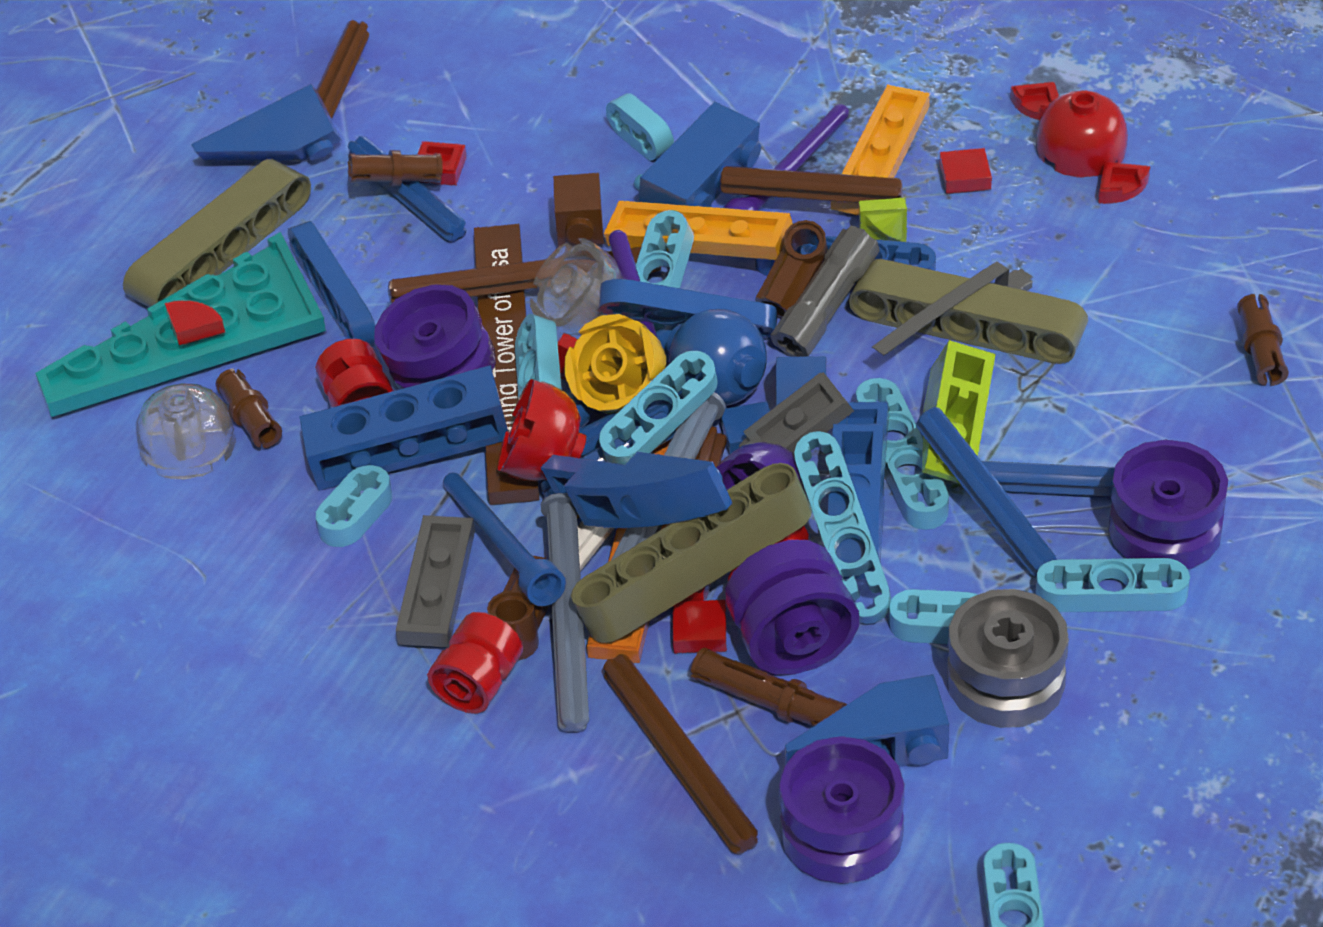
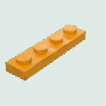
[831,85,930,215]
[604,201,793,260]

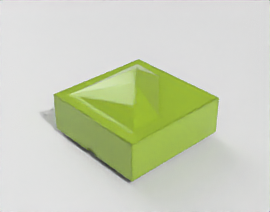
[859,198,907,242]

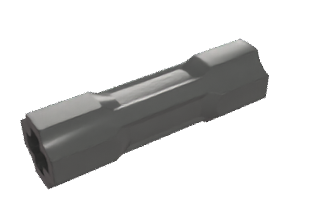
[771,225,880,357]

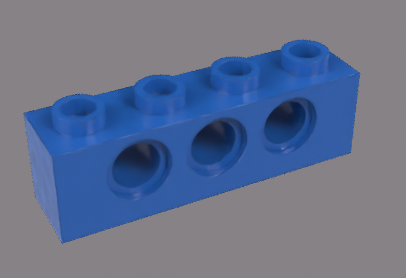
[299,365,509,491]

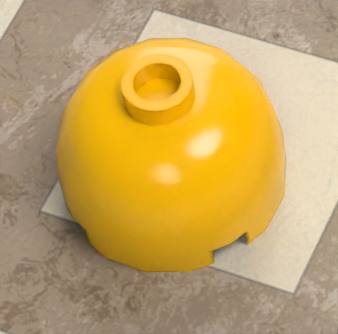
[565,314,666,415]

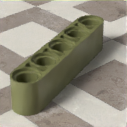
[123,159,311,307]
[849,259,1088,364]
[571,463,812,643]

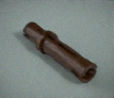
[691,647,847,727]

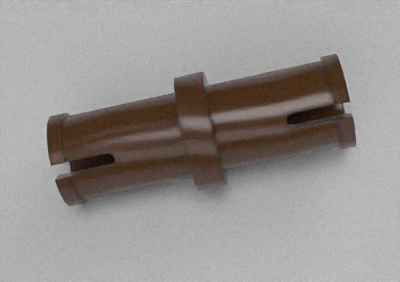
[348,150,442,186]
[1237,294,1289,386]
[215,369,282,448]

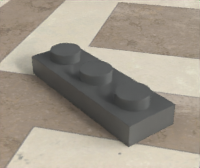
[396,515,475,647]

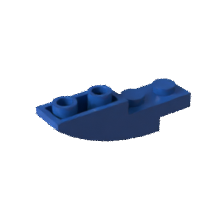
[828,402,889,579]
[541,452,733,528]

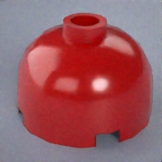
[1036,90,1128,178]
[497,379,587,482]

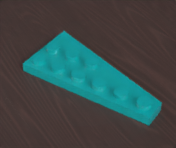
[35,232,326,417]

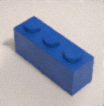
[639,101,761,207]

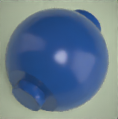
[667,309,767,406]

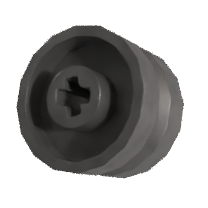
[947,589,1069,728]

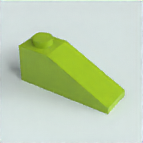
[922,340,996,483]

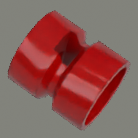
[315,339,394,408]
[427,612,523,714]

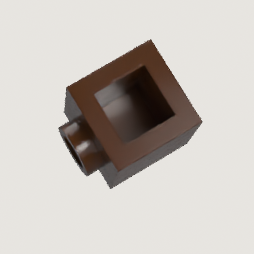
[553,173,604,247]

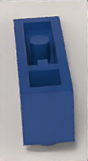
[191,84,342,161]

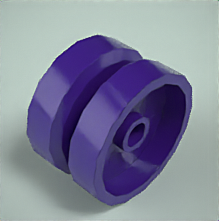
[375,284,496,390]
[1108,439,1229,569]
[725,540,859,674]
[779,736,905,884]

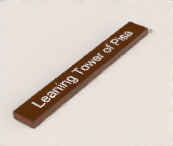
[474,224,540,505]

